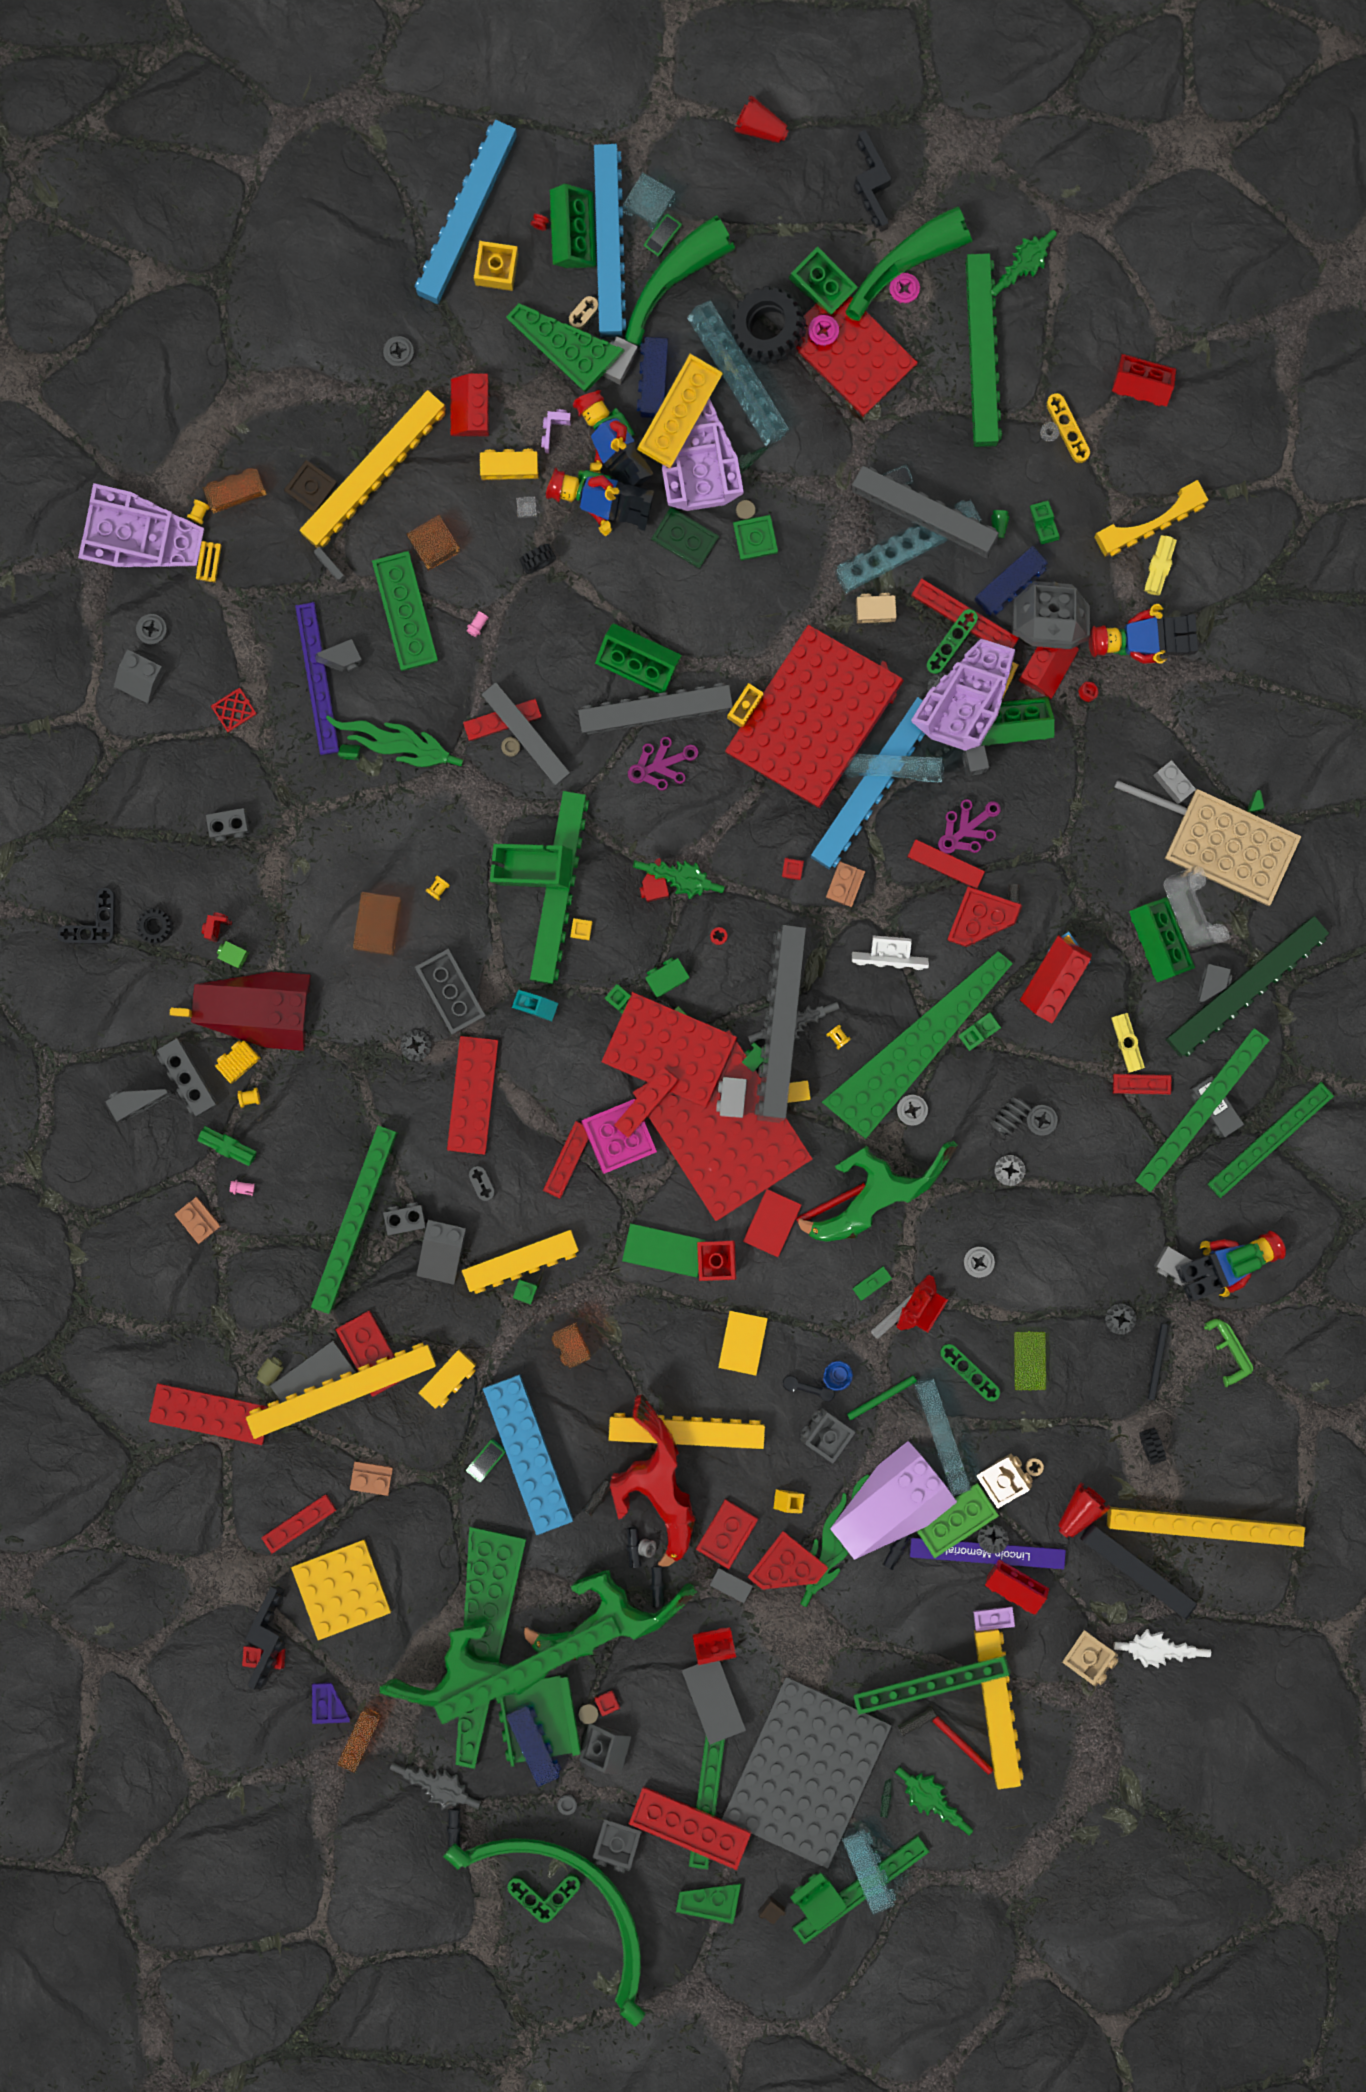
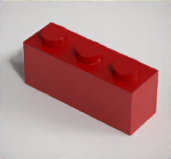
[985,1559,1049,1615]

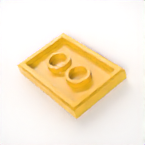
[718,1311,768,1375]

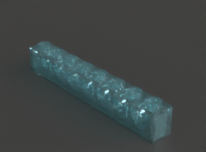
[688,300,789,446]
[835,500,981,594]

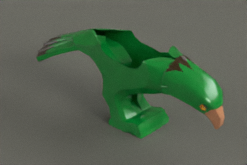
[798,1141,958,1242]
[524,1569,697,1660]

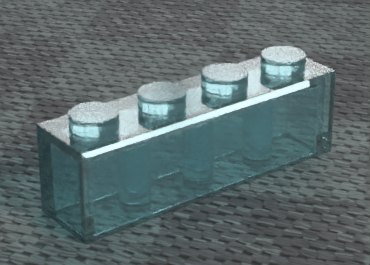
[842,1829,897,1915]

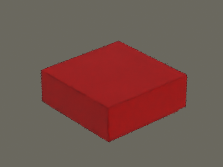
[782,858,804,880]
[594,1690,620,1717]

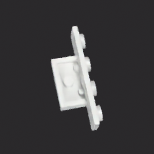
[852,936,929,970]

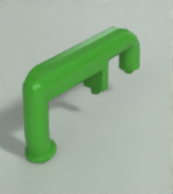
[1204,1319,1253,1387]

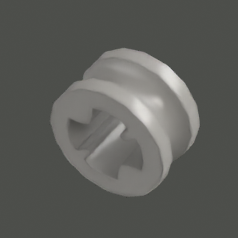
[638,1538,656,1558]

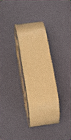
[569,296,598,330]

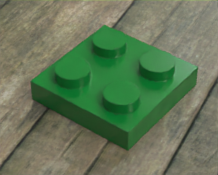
[733,515,778,561]

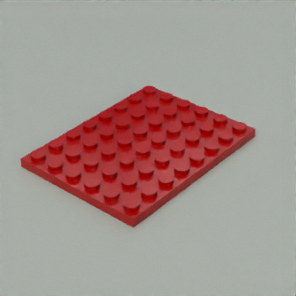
[725,625,904,809]
[633,1030,813,1221]

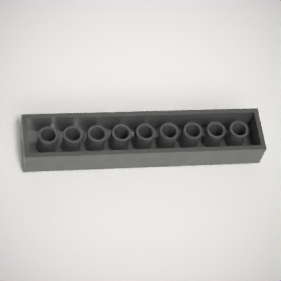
[754,925,806,1123]

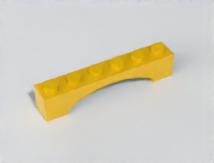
[1094,480,1208,557]

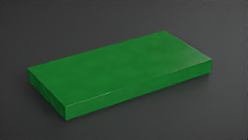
[622,1223,705,1277]

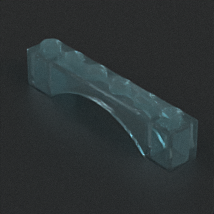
[840,754,944,782]
[914,1378,971,1496]

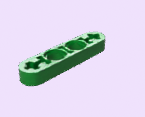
[927,609,978,674]
[940,1344,1000,1402]

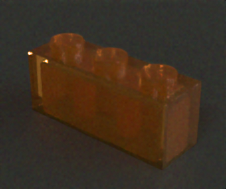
[203,468,267,513]
[337,1707,382,1773]

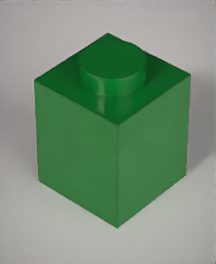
[513,1279,538,1304]

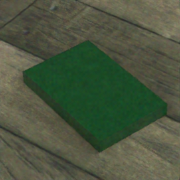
[651,507,719,569]

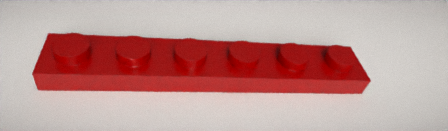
[911,579,1019,649]

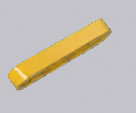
[1046,393,1090,463]

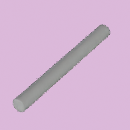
[1114,780,1187,815]

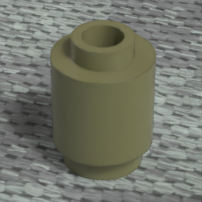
[256,1356,284,1386]

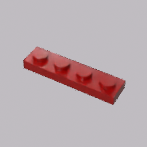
[463,699,542,742]
[614,1067,679,1138]

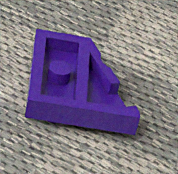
[312,1683,350,1724]

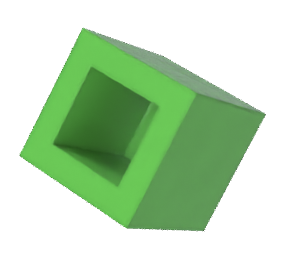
[217,941,249,969]

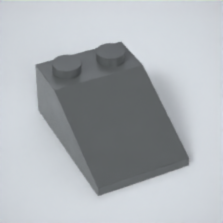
[105,1089,174,1122]
[417,1220,467,1284]

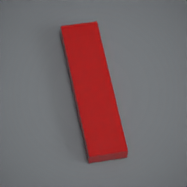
[907,839,985,889]
[543,1121,588,1198]
[261,1494,337,1554]

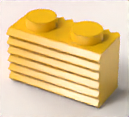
[727,683,763,727]
[215,1041,261,1084]

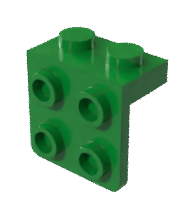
[790,1873,847,1931]

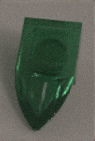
[738,447,768,474]

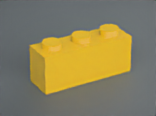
[480,449,538,480]
[419,1349,476,1409]

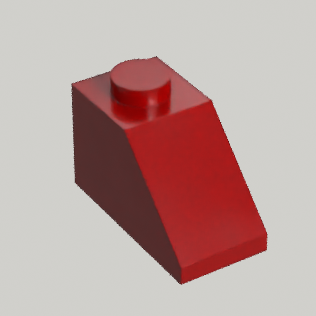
[639,858,669,902]

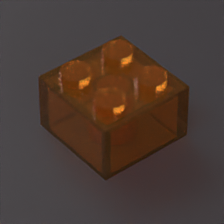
[407,515,460,571]
[551,1322,592,1369]

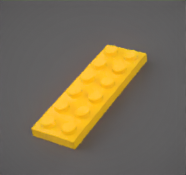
[637,354,723,468]

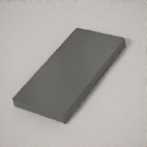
[270,1340,356,1402]
[682,1661,746,1745]

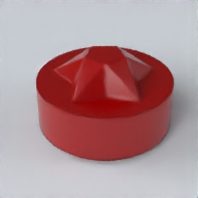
[1078,681,1098,702]

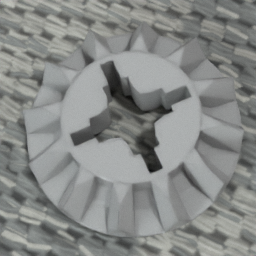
[897,1095,928,1125]
[995,1155,1025,1186]
[964,1247,995,1278]

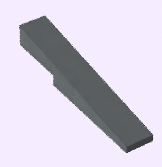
[481,682,570,785]

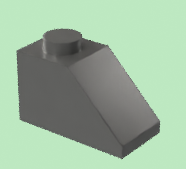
[315,639,362,672]
[1196,964,1232,1003]

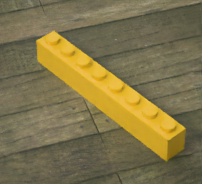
[609,1413,765,1449]
[974,1629,1023,1789]

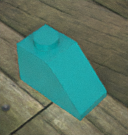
[512,990,558,1021]

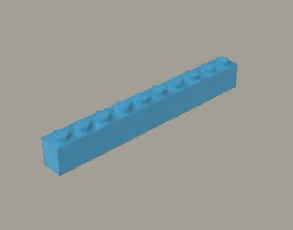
[415,120,517,304]
[594,144,626,337]
[810,697,925,869]

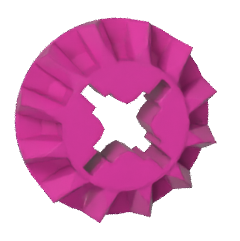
[890,273,920,304]
[808,315,839,346]

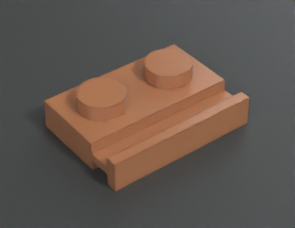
[826,861,865,907]
[174,1197,221,1244]
[350,1461,393,1496]

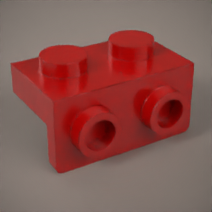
[202,912,232,942]
[693,1627,736,1665]

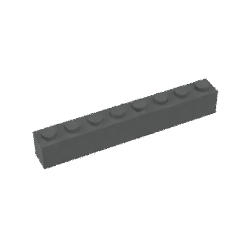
[852,466,999,558]
[578,683,733,736]

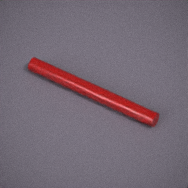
[796,1183,865,1222]
[932,1715,993,1775]

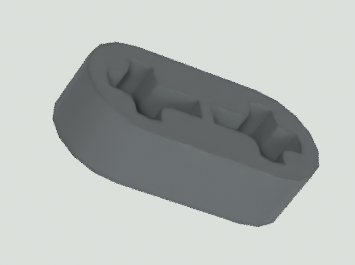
[469,1166,495,1201]

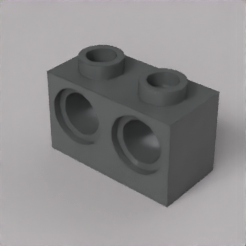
[962,745,989,777]
[206,808,250,842]
[383,1202,427,1235]

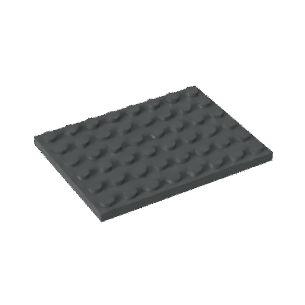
[722,1676,892,1869]

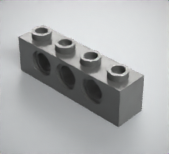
[157,1038,218,1117]

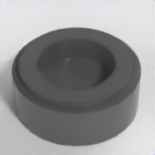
[558,1794,577,1815]

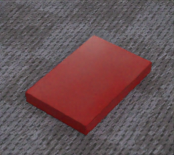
[743,1189,801,1257]
[696,1499,758,1569]

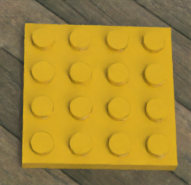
[291,1539,391,1640]

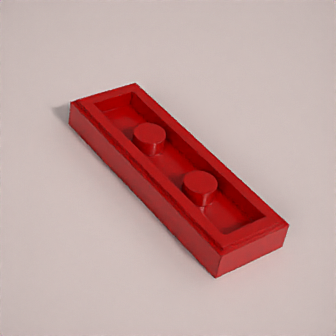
[1113,1074,1171,1095]

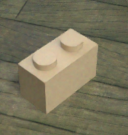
[856,593,896,624]

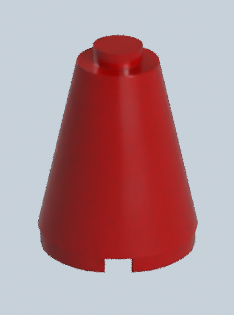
[734,95,789,143]
[1058,1483,1110,1538]

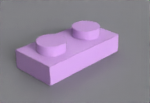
[973,1606,1015,1631]

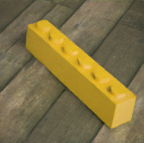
[462,1230,579,1294]

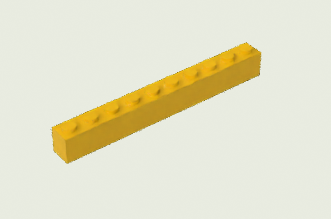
[300,390,446,548]
[246,1342,437,1439]
[1106,1507,1305,1547]

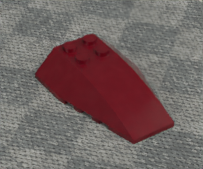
[191,972,311,1051]

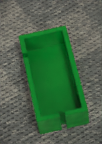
[490,844,572,888]

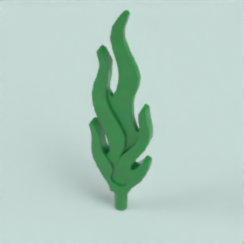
[326,715,463,767]
[800,1474,870,1607]

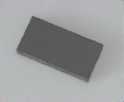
[314,547,346,583]
[710,1567,753,1603]

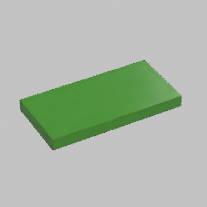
[917,1483,999,1558]

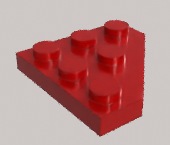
[947,887,1022,947]
[748,1531,829,1590]

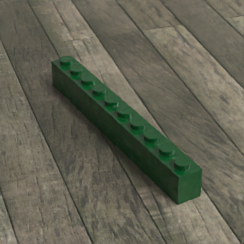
[1165,916,1329,1057]

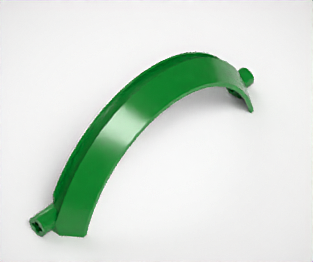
[443,1839,646,2027]

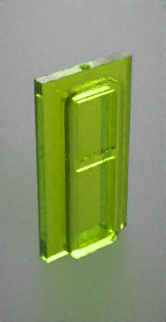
[1014,1331,1046,1391]

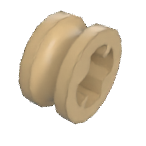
[1025,1458,1044,1476]

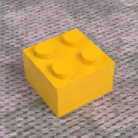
[474,241,518,291]

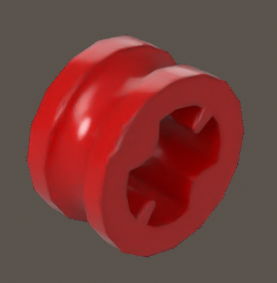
[530,214,549,231]
[710,927,727,945]

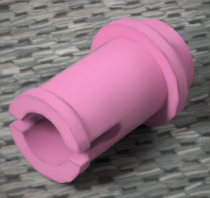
[467,611,488,637]
[230,1180,255,1196]

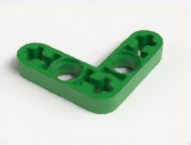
[507,1874,580,1923]

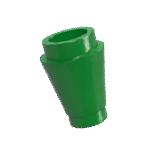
[991,510,1010,538]

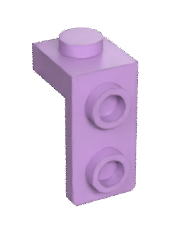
[541,409,571,453]

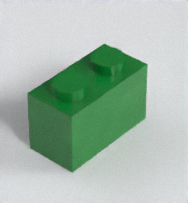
[645,957,690,998]

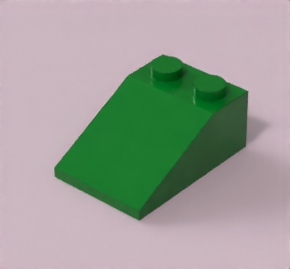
[789,246,858,315]

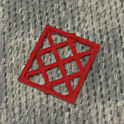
[211,688,257,733]

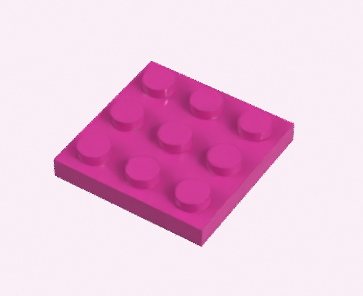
[581,1099,657,1174]

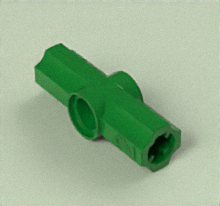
[197,1126,257,1166]

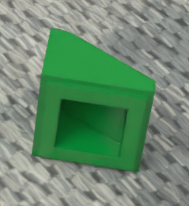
[338,744,360,760]
[1247,790,1264,813]

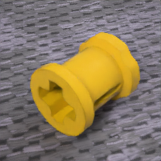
[187,500,210,524]
[425,876,450,901]
[826,1024,851,1049]
[238,1088,261,1108]

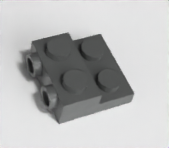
[800,1408,856,1463]
[592,1819,641,1874]

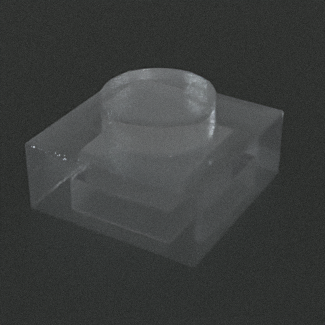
[516,497,537,518]

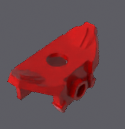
[896,1274,948,1333]

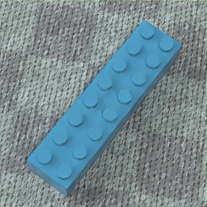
[483,1374,574,1535]

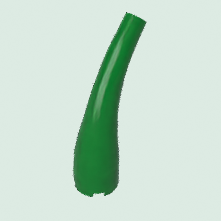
[846,207,972,321]
[624,215,735,348]

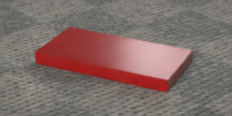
[335,1310,402,1397]

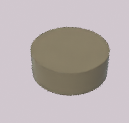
[736,500,755,520]
[501,737,521,757]
[579,1703,598,1724]

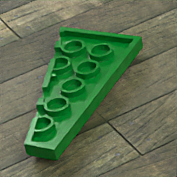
[506,304,625,393]

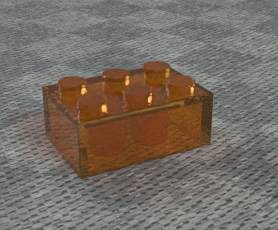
[353,892,402,956]

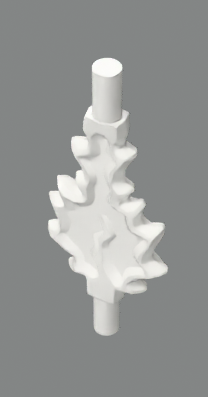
[1113,1629,1211,1668]

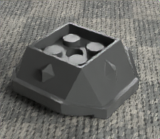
[1012,581,1090,649]

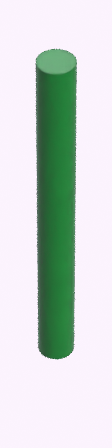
[847,1376,917,1421]

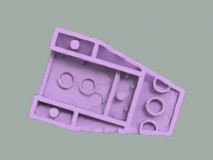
[662,398,744,511]
[78,483,204,567]
[911,639,1015,751]
[830,1441,957,1560]

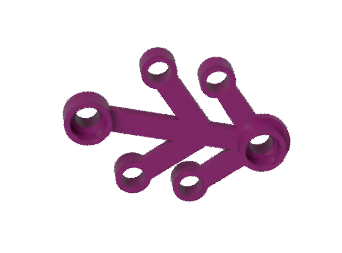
[628,737,698,791]
[938,799,1001,854]

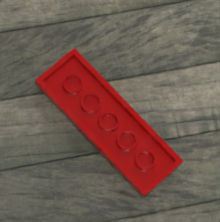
[447,1036,499,1155]
[149,1383,268,1445]
[629,1786,751,1870]

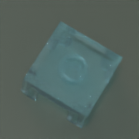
[623,173,675,230]

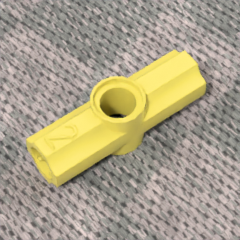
[1144,535,1177,595]
[1111,1013,1145,1073]

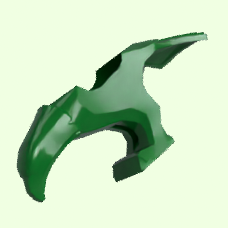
[380,1623,554,1707]

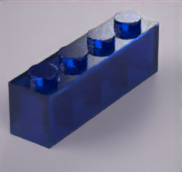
[637,337,668,418]
[974,546,1048,617]
[506,1702,562,1787]

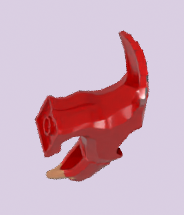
[610,1394,695,1567]

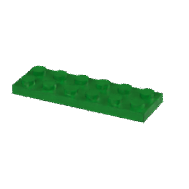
[372,551,438,672]

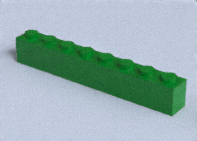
[853,1655,1011,1715]

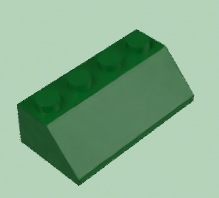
[550,184,596,268]
[595,623,682,693]
[980,697,1055,746]
[1129,897,1195,983]

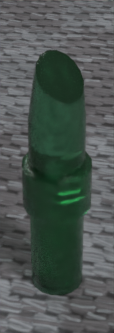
[880,1779,891,1818]

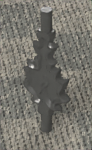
[748,1002,839,1043]
[390,1762,481,1810]

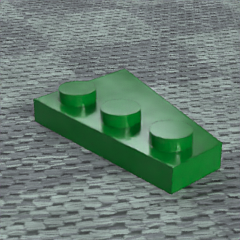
[676,1884,741,1924]

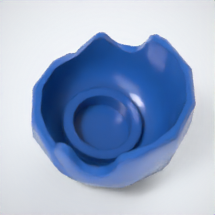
[823,1361,853,1391]

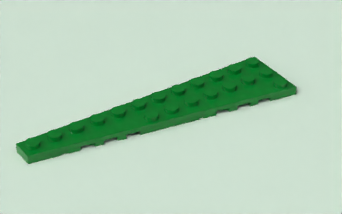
[821,951,1013,1139]
[456,1526,526,1769]

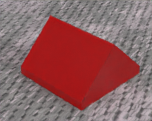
[697,1241,736,1281]

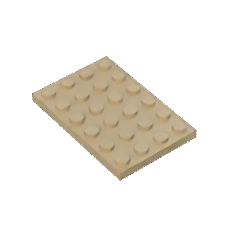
[1164,789,1301,906]

